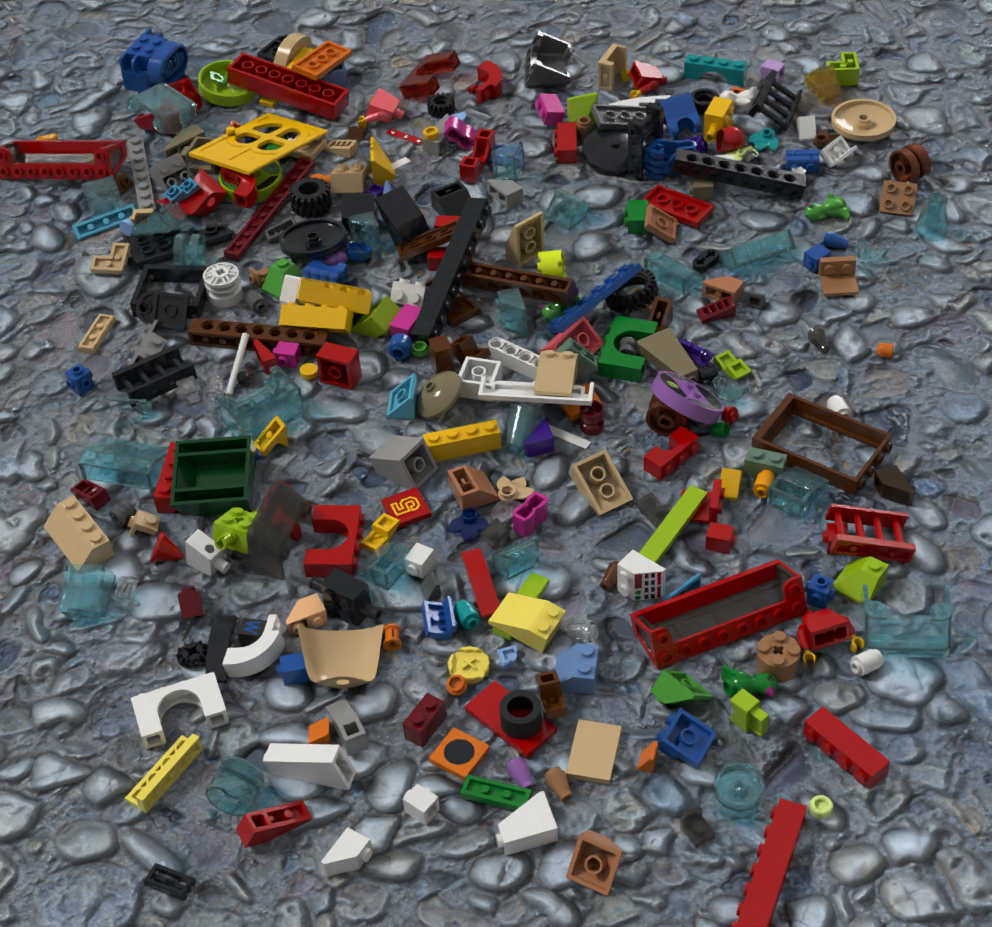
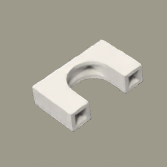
[131,672,230,750]

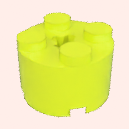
[537,250,567,278]

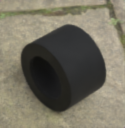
[499,690,542,740]

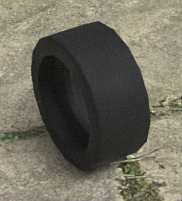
[691,88,719,115]

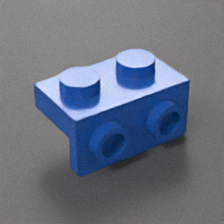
[421,596,458,640]

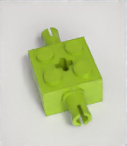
[212,507,268,554]

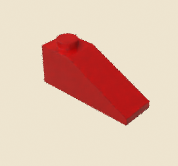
[236,800,312,848]

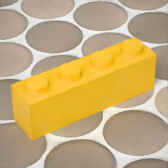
[279,302,354,334]
[422,420,502,462]

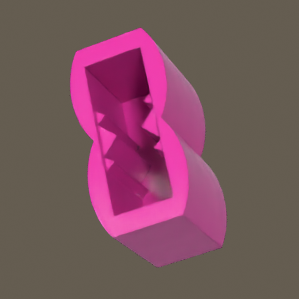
[443,116,477,150]
[513,492,549,537]

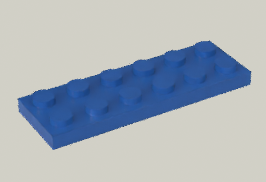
[547,263,643,334]

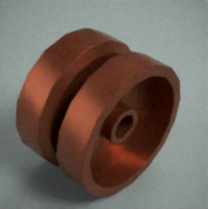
[888,142,931,183]
[646,394,688,436]

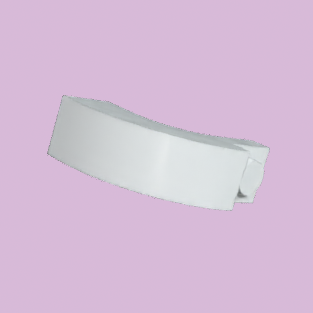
[222,614,286,678]

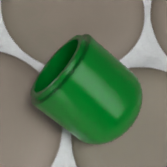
[710,422,730,438]

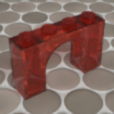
[398,50,461,100]

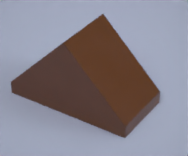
[648,296,673,332]

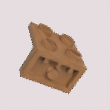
[818,256,859,297]

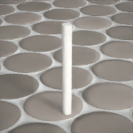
[225,333,249,397]

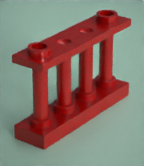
[825,503,916,563]

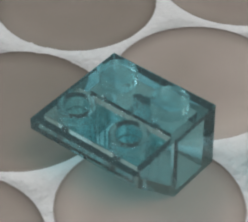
[355,541,410,591]

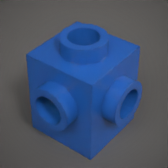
[65,364,94,396]
[804,573,836,609]

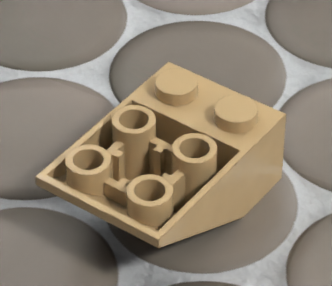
[330,163,368,193]

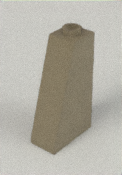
[637,328,699,383]

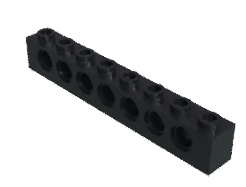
[672,148,806,199]

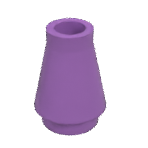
[507,757,535,789]

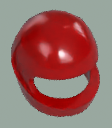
[716,126,745,154]

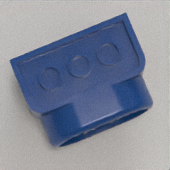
[118,28,188,94]

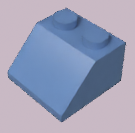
[555,643,599,695]

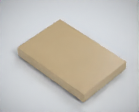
[566,719,622,785]

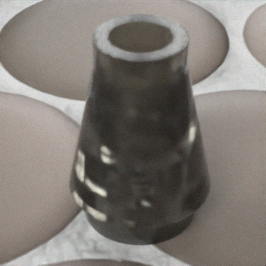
[808,327,830,354]
[237,362,255,387]

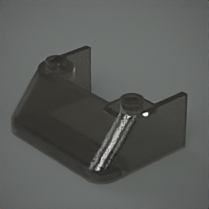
[246,481,313,581]

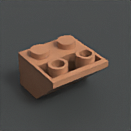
[447,465,499,512]

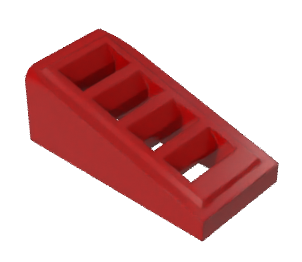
[253,339,279,375]

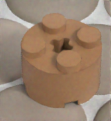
[756,631,801,683]

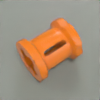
[383,623,402,651]

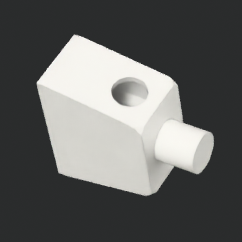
[185,529,230,576]

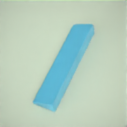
[72,204,135,241]

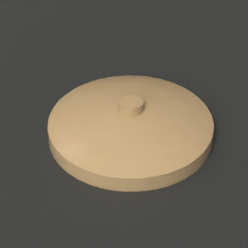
[831,99,896,141]

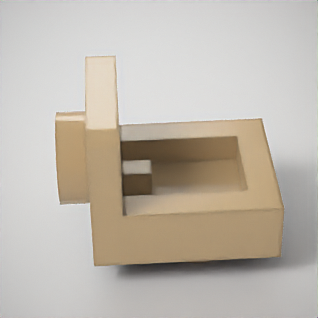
[130,209,156,231]
[128,509,160,536]

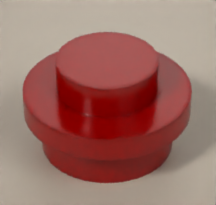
[721,406,739,425]

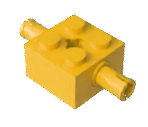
[704,96,735,144]

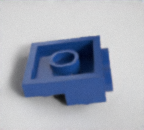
[655,708,717,769]

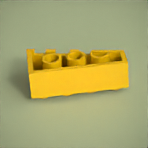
[296,277,373,315]

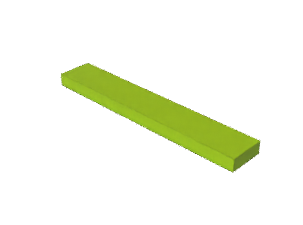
[639,485,708,564]

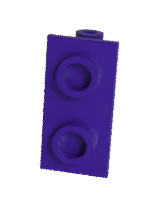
[678,339,715,368]

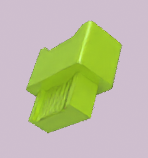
[729,689,769,737]

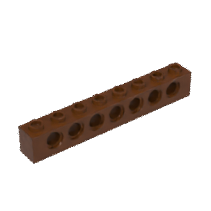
[460,261,579,306]
[187,318,331,357]

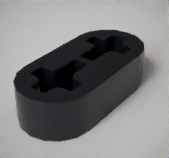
[692,249,719,274]

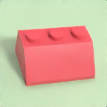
[540,316,605,354]

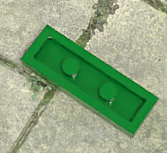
[460,774,532,811]

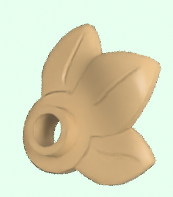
[497,476,534,503]

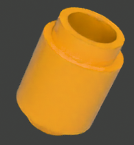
[752,470,776,499]

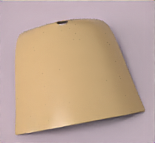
[296,623,384,689]

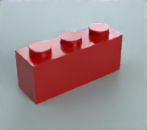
[554,122,577,164]

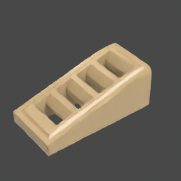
[324,140,359,158]

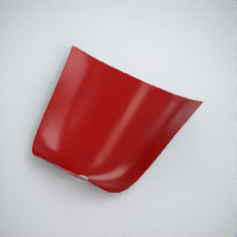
[151,168,227,216]

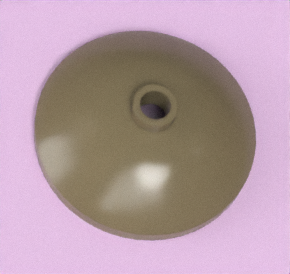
[416,371,462,419]

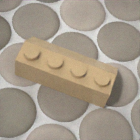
[43,495,114,575]

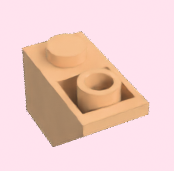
[286,593,328,637]

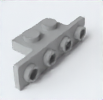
[124,319,167,367]

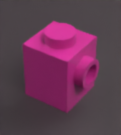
[272,341,302,368]

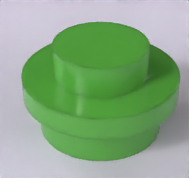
[411,341,429,358]

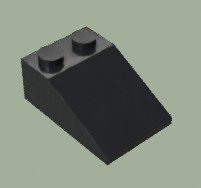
[374,185,430,245]

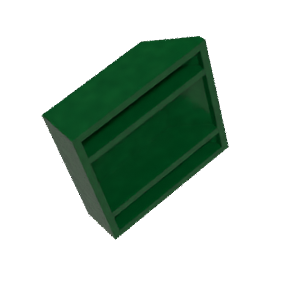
[170,435,256,516]

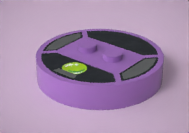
[650,371,725,424]

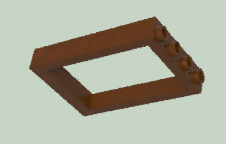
[751,393,893,495]

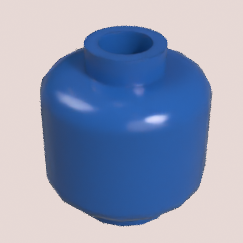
[388,333,413,360]

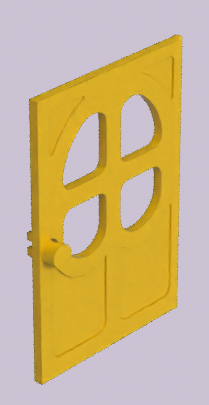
[189,113,328,175]

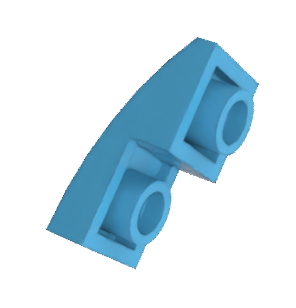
[163,177,200,203]

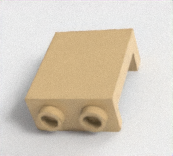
[598,43,627,91]

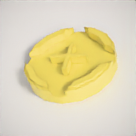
[448,646,490,684]

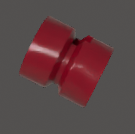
[580,400,604,436]

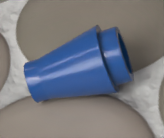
[822,231,849,249]

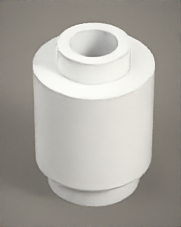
[827,395,852,417]
[850,649,884,677]

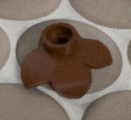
[813,129,840,148]

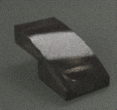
[635,492,670,528]

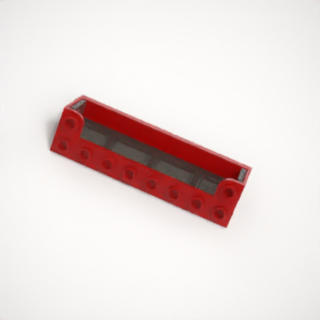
[0,140,128,180]
[630,559,807,670]

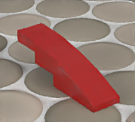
[461,548,499,619]

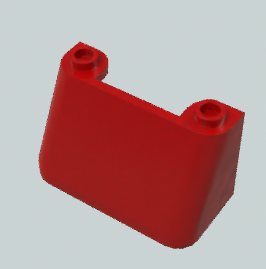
[134,78,203,135]

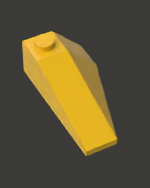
[370,137,396,186]

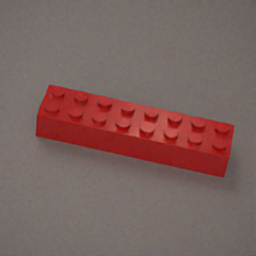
[227,52,349,121]

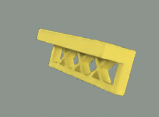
[125,733,203,813]

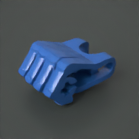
[658,92,702,140]
[644,138,697,181]
[302,257,347,284]

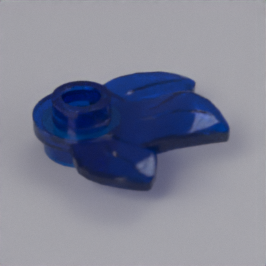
[449,508,489,542]

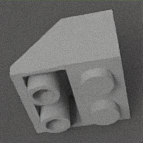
[148,152,194,192]

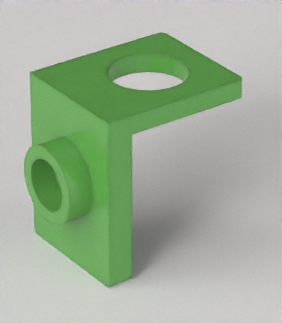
[209,62,232,86]

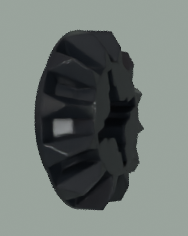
[176,640,208,669]

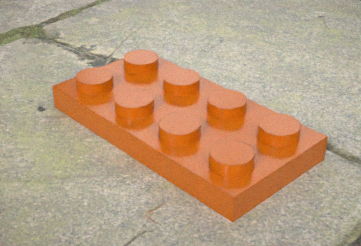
[292,40,352,81]

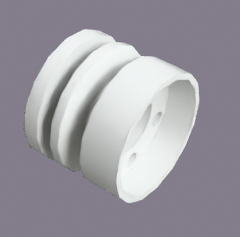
[203,262,243,308]

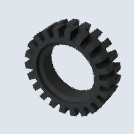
[605,268,659,313]

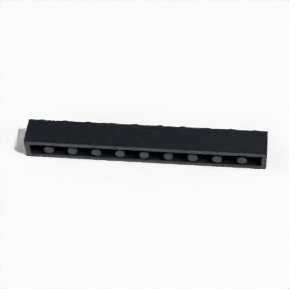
[411,198,492,346]

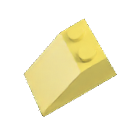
[488,592,566,653]

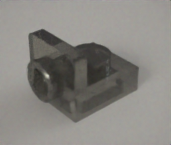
[680,806,715,848]

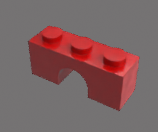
[643,426,699,480]

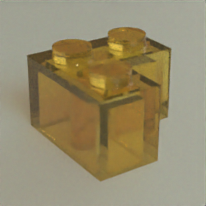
[804,64,842,102]

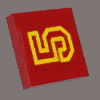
[381,487,432,529]

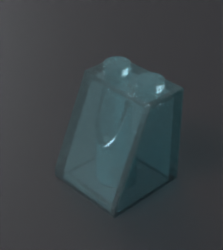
[60,564,116,620]

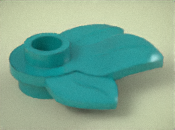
[747,128,779,152]

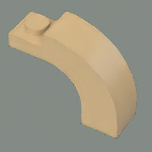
[273,33,317,67]

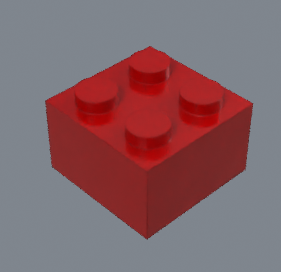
[316,342,362,390]

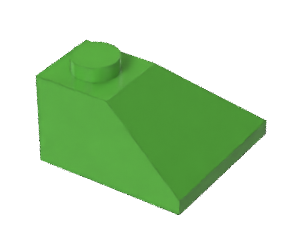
[261,258,303,300]
[650,670,715,705]

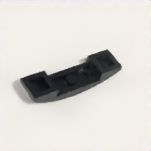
[205,615,237,683]

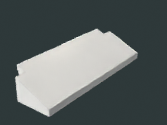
[478,376,594,406]

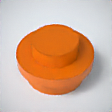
[446,675,468,696]

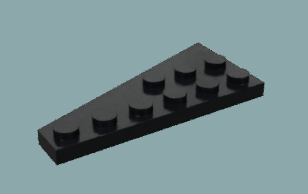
[122,224,232,268]

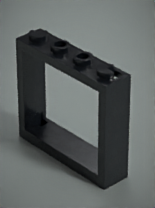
[130,264,209,319]

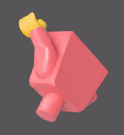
[357,88,405,127]

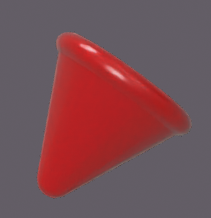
[150,532,184,563]

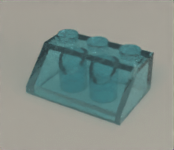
[644,249,706,295]

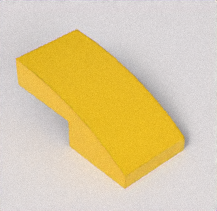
[361,513,400,555]

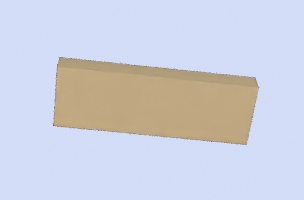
[77,313,116,354]

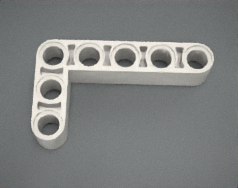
[488,337,545,410]

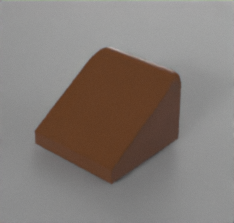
[348,126,368,140]

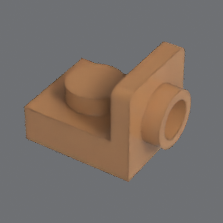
[248,267,269,289]

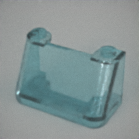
[126,83,197,134]

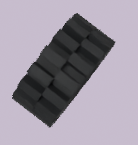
[427,92,455,119]

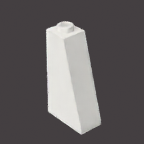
[263,743,356,790]

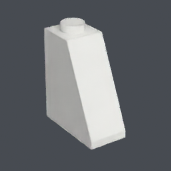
[495,791,558,856]

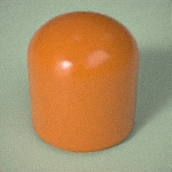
[876,343,894,358]

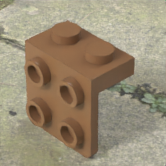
[879,180,918,216]

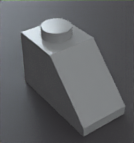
[487,179,524,209]

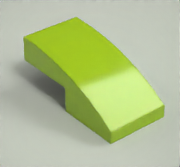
[713,350,752,381]

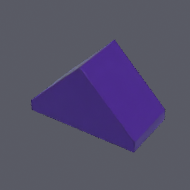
[525,419,555,457]

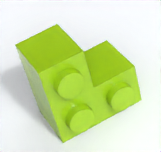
[825,52,860,87]

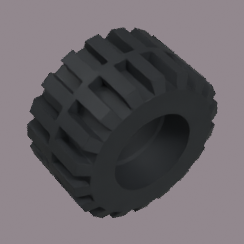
[289,177,332,218]

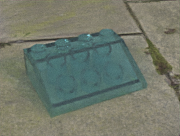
[78,437,169,490]

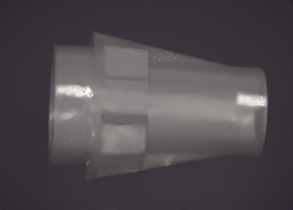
[567,622,599,643]

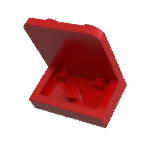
[681,479,725,524]

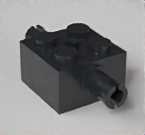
[309,568,382,627]

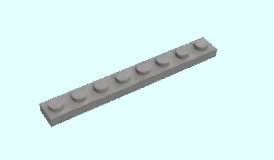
[127,137,157,214]

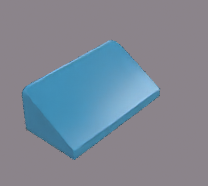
[662,573,701,602]

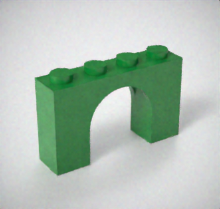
[597,316,658,383]

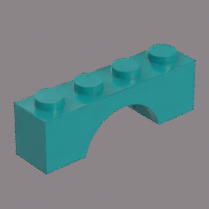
[684,54,748,87]

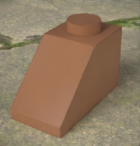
[702,276,744,304]

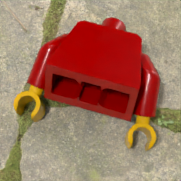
[621,60,668,99]
[797,609,864,668]

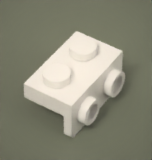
[819,135,858,168]
[390,278,430,308]

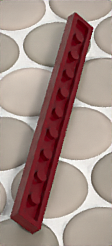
[223,157,316,260]

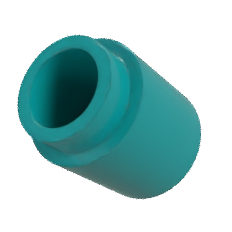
[454,599,481,630]

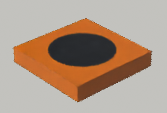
[429,727,490,781]

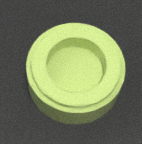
[809,795,833,819]

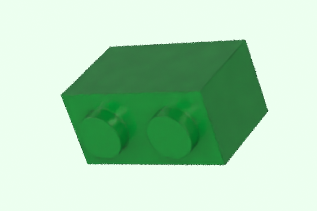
[624,200,648,234]

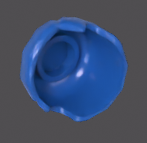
[345,242,372,263]

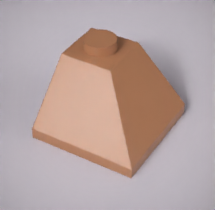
[566,830,623,896]

